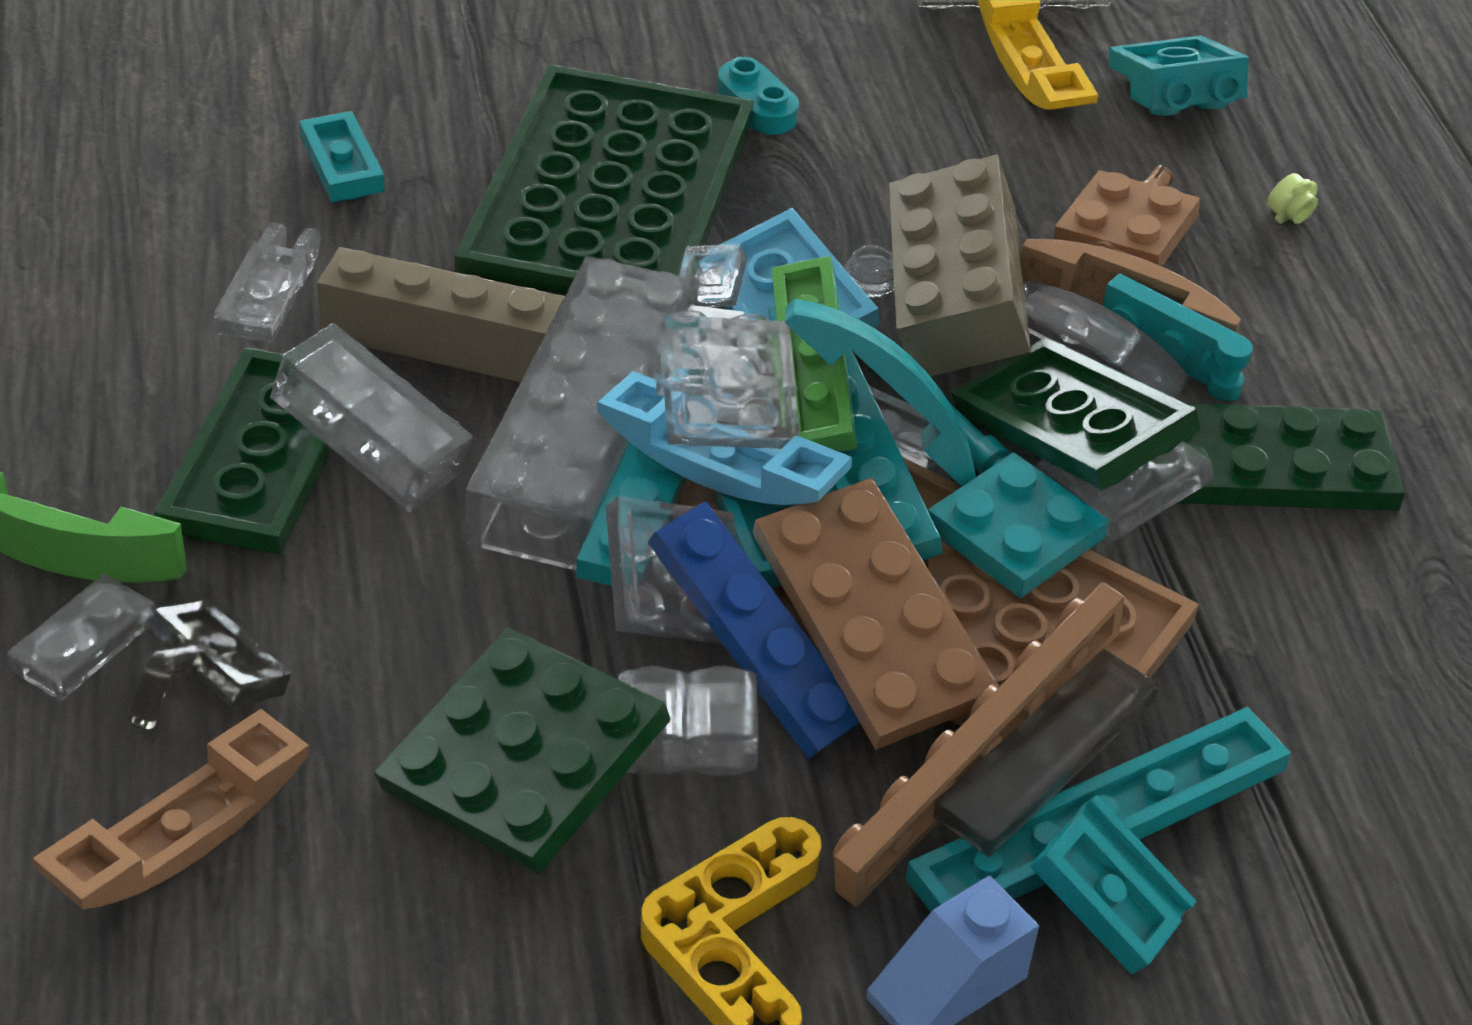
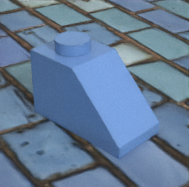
[866,875,1039,1025]

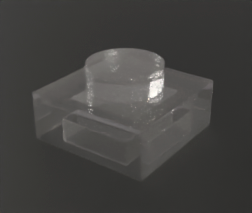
[674,244,748,308]

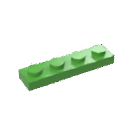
[771,256,857,452]

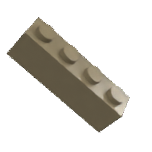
[317,247,582,388]

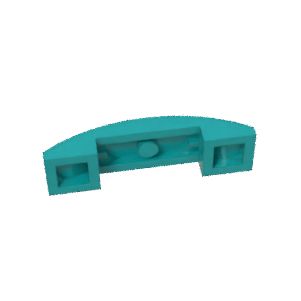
[785,299,976,486]

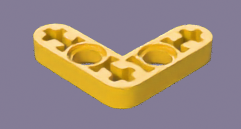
[640,817,822,1025]

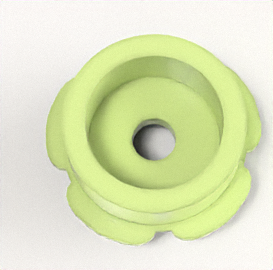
[1267,173,1318,224]

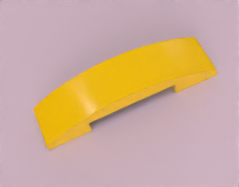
[978,0,1098,110]

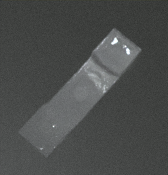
[1023,280,1189,398]

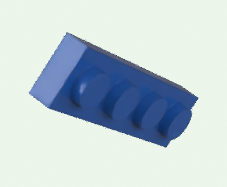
[647,501,860,760]

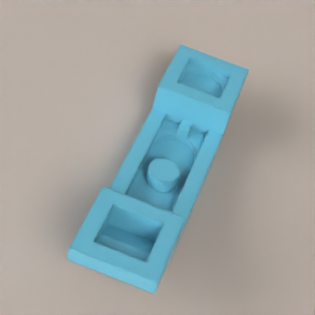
[597,371,852,505]

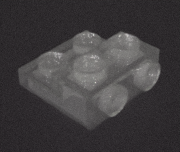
[652,310,800,449]

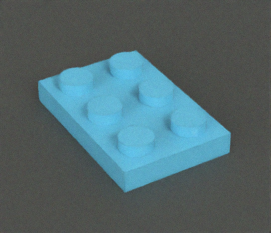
[694,208,881,328]

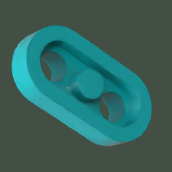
[717,57,799,135]

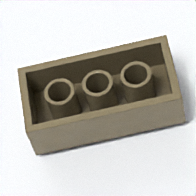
[889,154,1031,377]

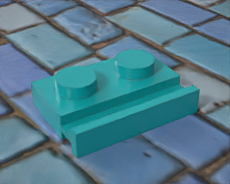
[1030,795,1197,975]

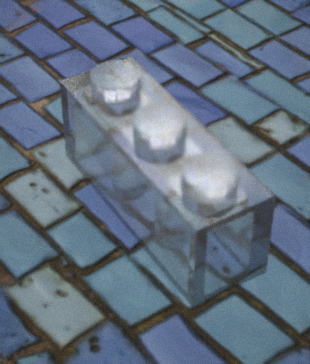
[270,323,473,512]

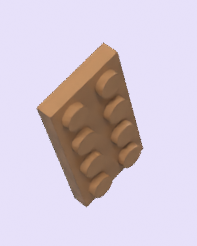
[753,478,999,750]

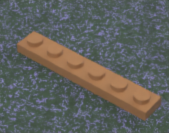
[833,581,1125,908]

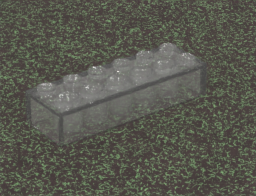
[466,256,699,571]

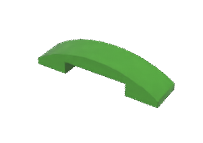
[0,472,187,583]

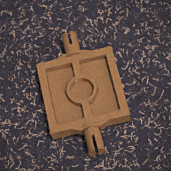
[1054,166,1200,266]

